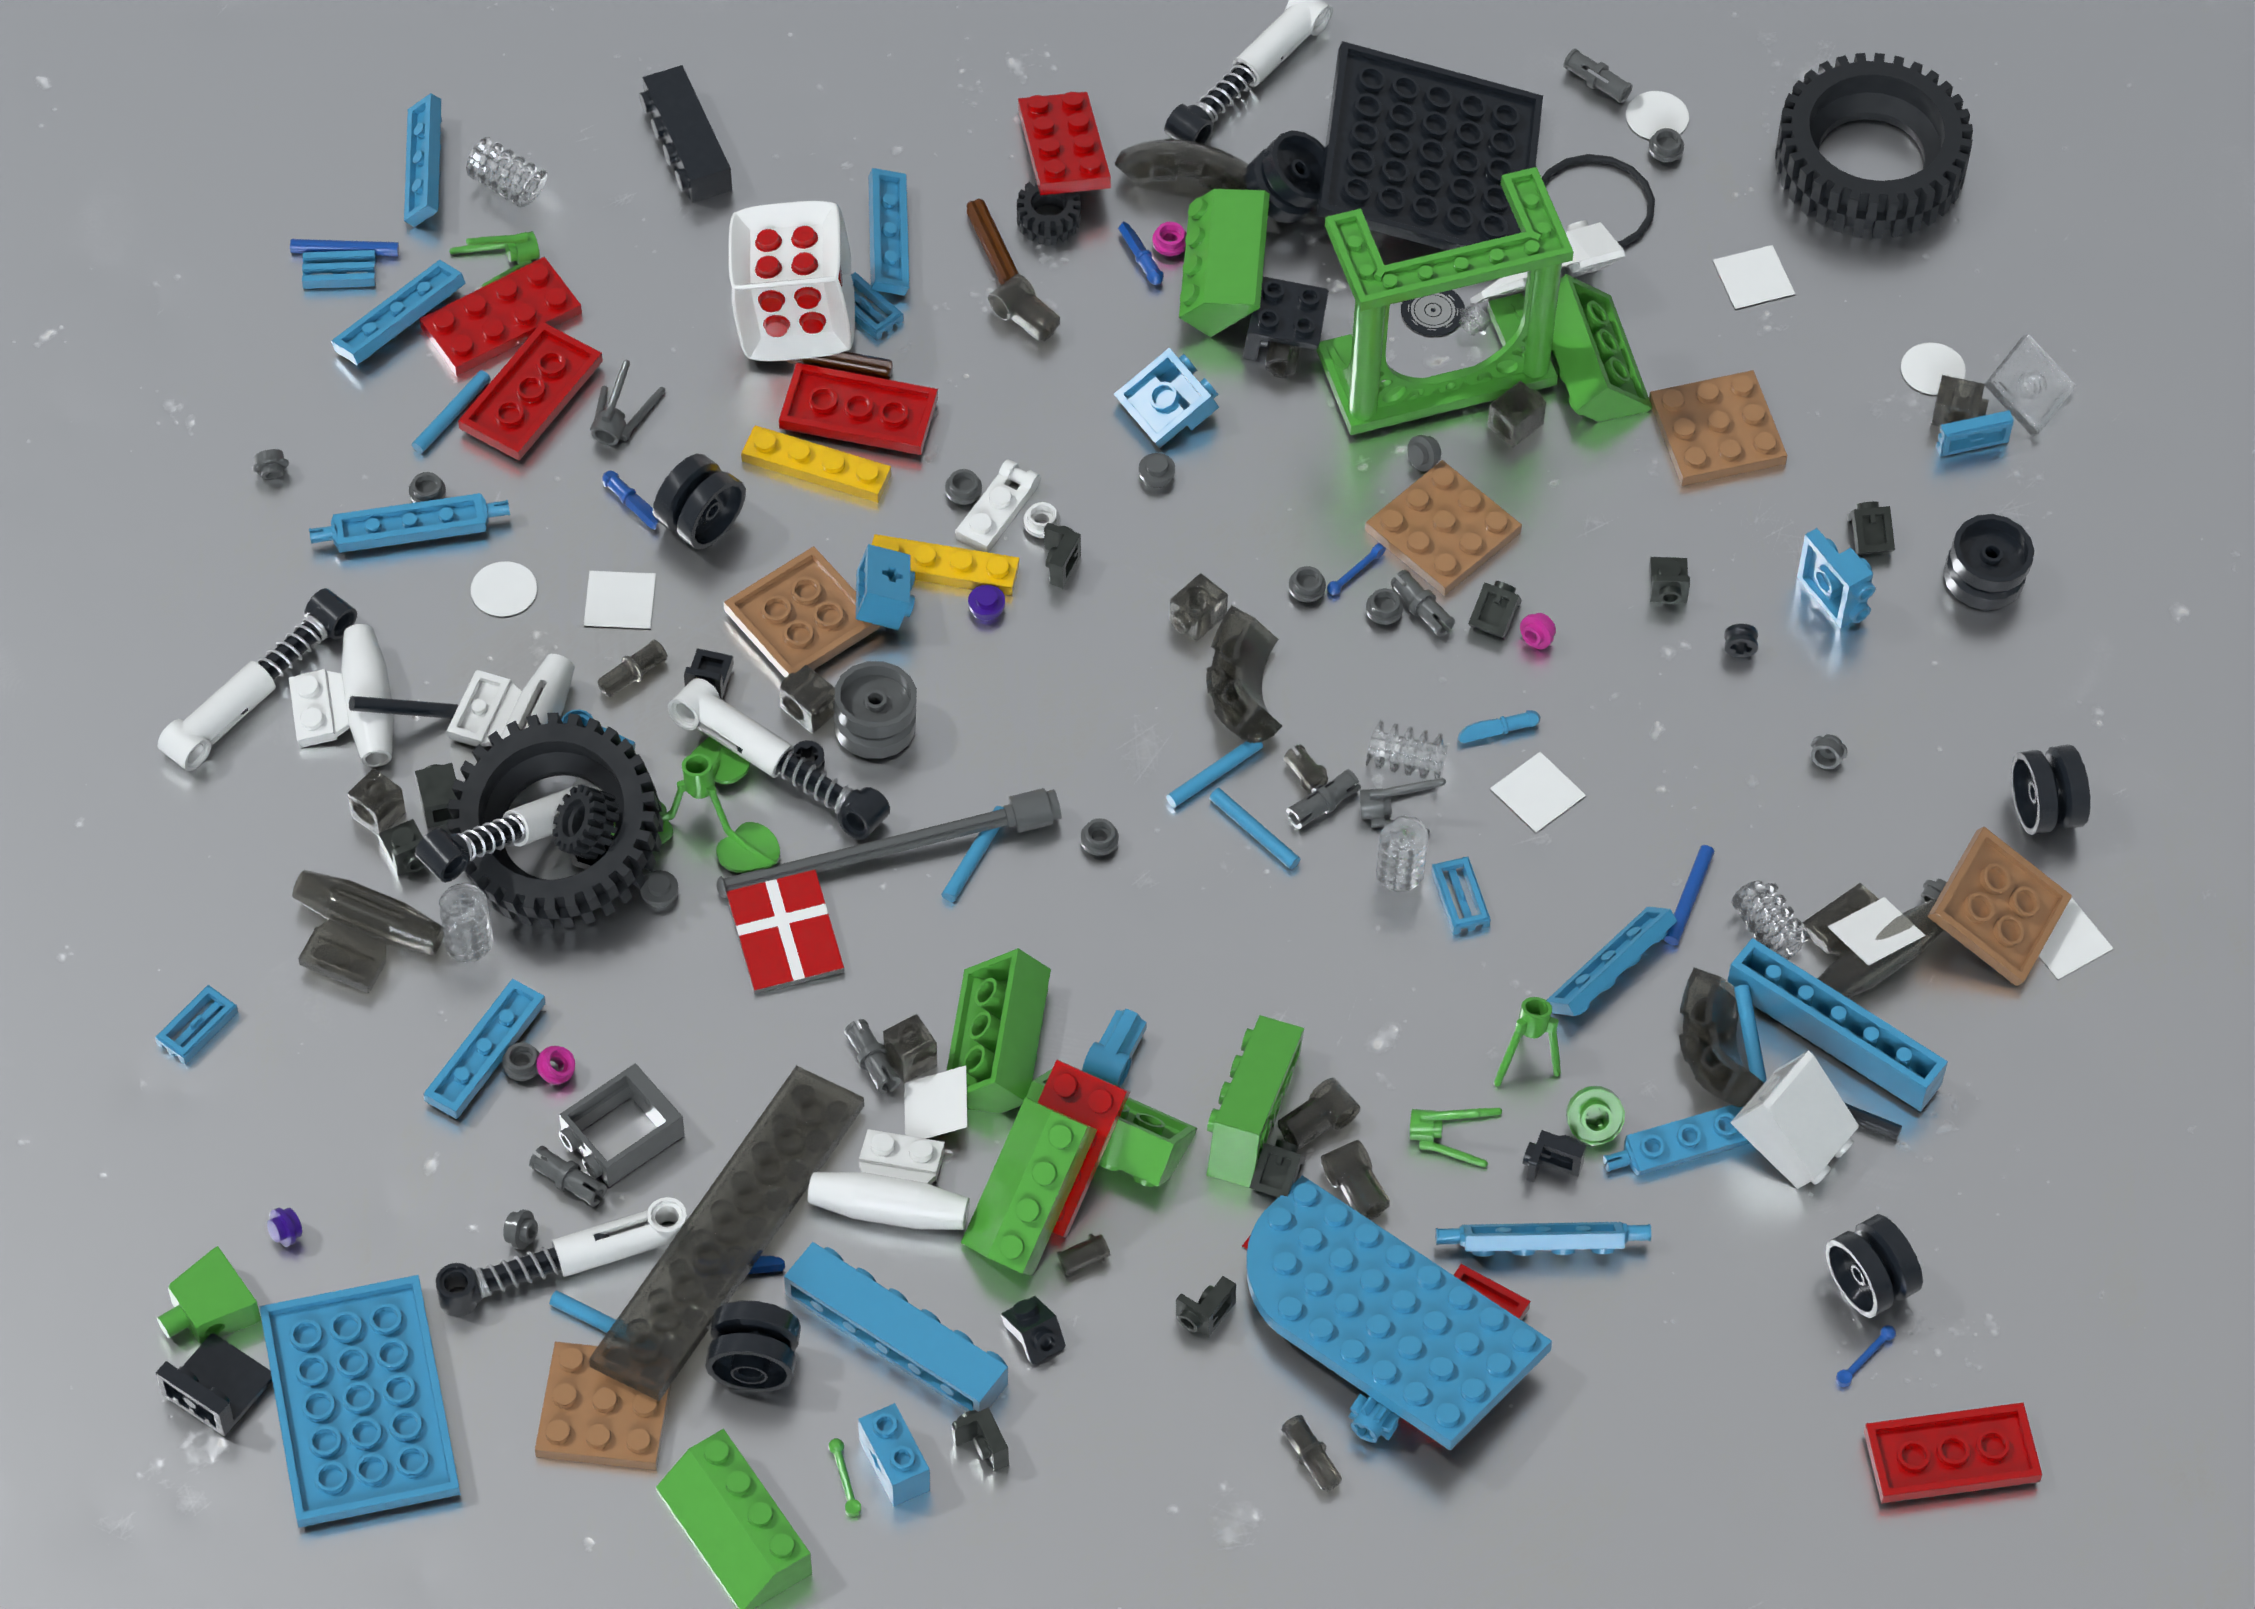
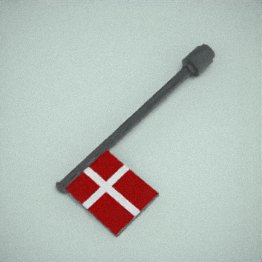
[716,788,1062,994]

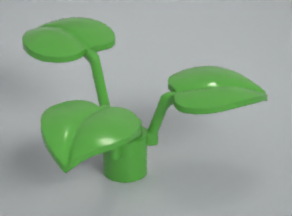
[611,737,780,873]

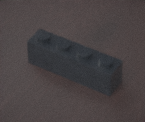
[639,65,732,203]

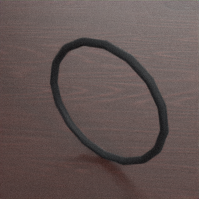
[1542,154,1655,248]

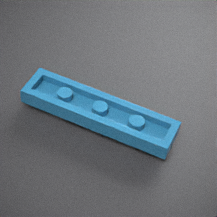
[404,93,442,227]
[868,168,909,296]
[331,260,466,365]
[1546,907,1677,1016]
[423,978,546,1119]

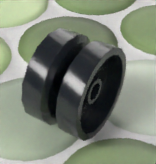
[1245,130,1325,223]
[653,453,746,549]
[1943,514,2035,610]
[2011,744,2091,835]
[1825,1214,1923,1318]
[705,1300,801,1392]

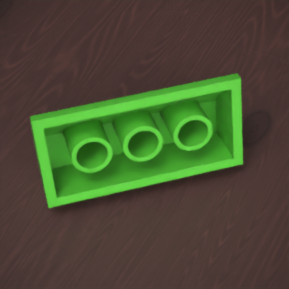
[1179,189,1270,337]
[1551,274,1652,422]
[946,948,1051,1113]
[1026,1069,1197,1187]
[961,1097,1097,1275]
[656,1428,812,1609]

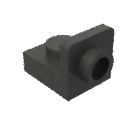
[1847,501,1895,555]
[1044,523,1081,589]
[1649,557,1690,604]
[1468,581,1522,639]
[378,819,425,876]
[1249,1139,1306,1198]
[1176,1276,1236,1338]
[951,1407,1009,1471]

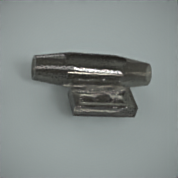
[292,870,445,994]
[1802,883,1944,999]

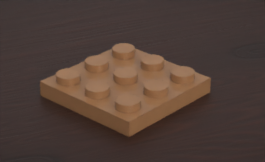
[1649,370,1787,486]
[1365,460,1522,596]
[724,546,881,684]
[1927,826,2072,986]
[535,1341,675,1470]

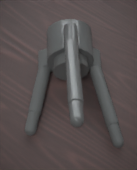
[590,360,665,445]
[1360,778,1446,835]

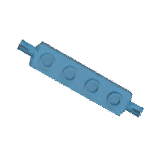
[309,493,510,553]
[1603,1100,1750,1176]
[1435,1222,1651,1256]

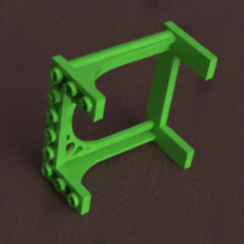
[1316,167,1574,435]

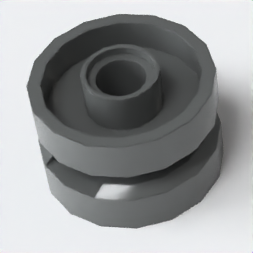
[834,661,917,759]

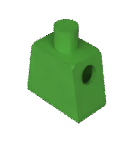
[157,1246,261,1344]

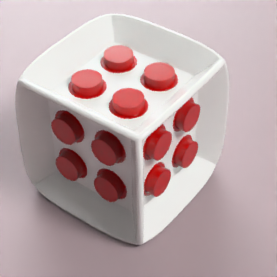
[728,201,855,361]

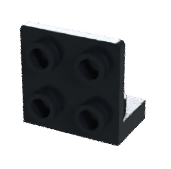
[1243,276,1329,361]
[156,1333,272,1437]

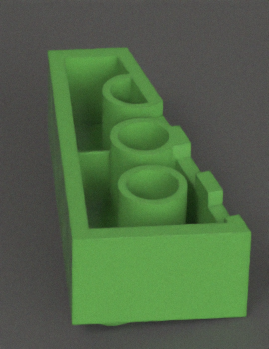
[1207,1015,1304,1188]

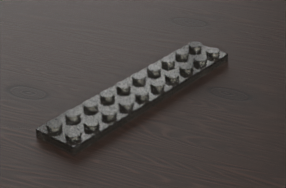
[589,1065,864,1401]

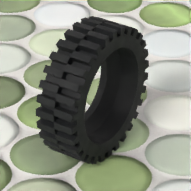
[1775,53,1973,238]
[448,712,663,929]

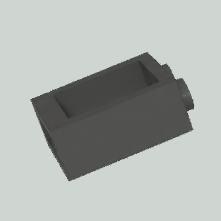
[559,1063,685,1188]

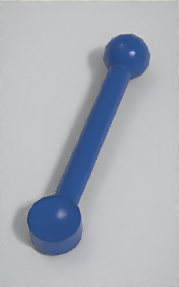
[1327,543,1386,595]
[1836,1325,1896,1387]

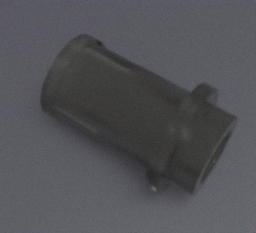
[1284,745,1328,791]
[1057,1233,1111,1276]

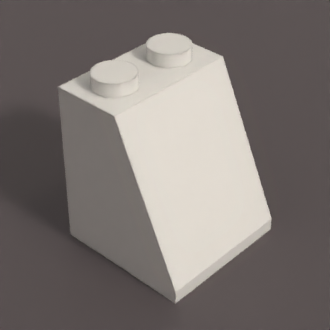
[1730,1050,1859,1189]

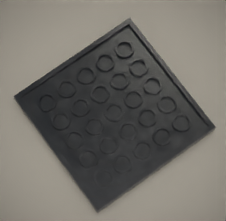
[1316,41,1543,250]

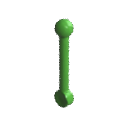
[828,1438,861,1517]

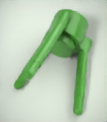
[449,231,540,287]
[1494,997,1561,1087]
[1410,1108,1502,1168]

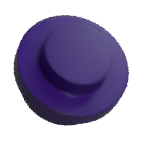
[968,585,1005,621]
[267,1208,302,1247]

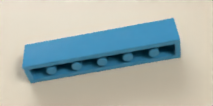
[1726,938,1948,1112]
[784,1242,1008,1412]

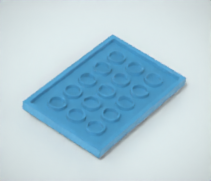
[259,1275,461,1528]

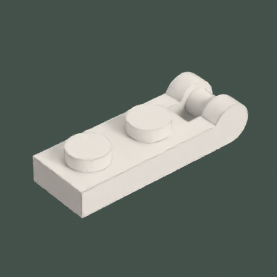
[955,459,1041,553]

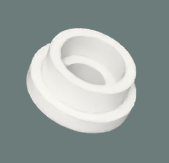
[1023,502,1060,538]

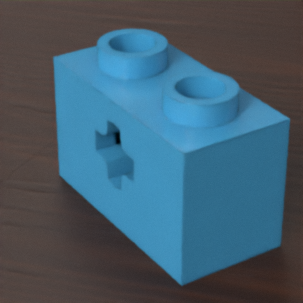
[856,544,915,630]
[858,1403,930,1507]

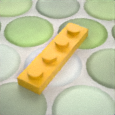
[741,425,892,503]
[872,534,1019,596]

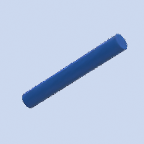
[290,239,399,257]
[1664,845,1715,945]

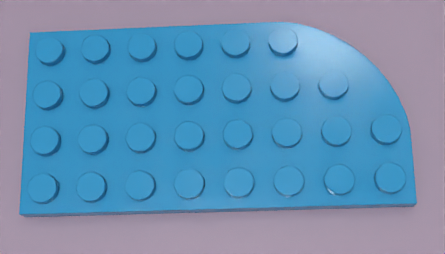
[1246,1175,1552,1451]

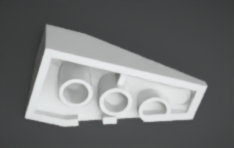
[1470,220,1625,305]

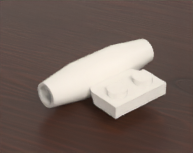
[289,624,394,767]
[447,654,575,748]
[808,1129,970,1230]

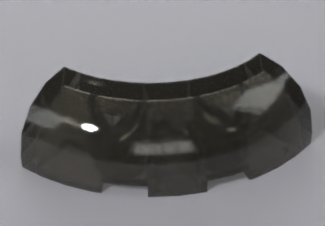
[1115,139,1248,190]
[1206,605,1282,743]
[1679,967,1764,1107]

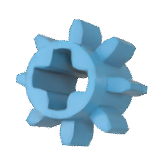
[1348,1394,1400,1442]

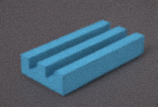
[302,250,376,289]
[851,272,904,340]
[1936,410,2014,456]
[1431,857,1491,935]
[155,985,238,1065]

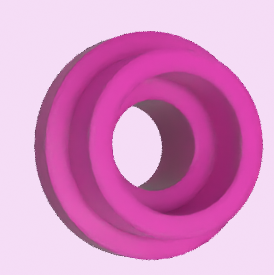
[1152,222,1187,256]
[1520,613,1556,649]
[536,1046,575,1085]

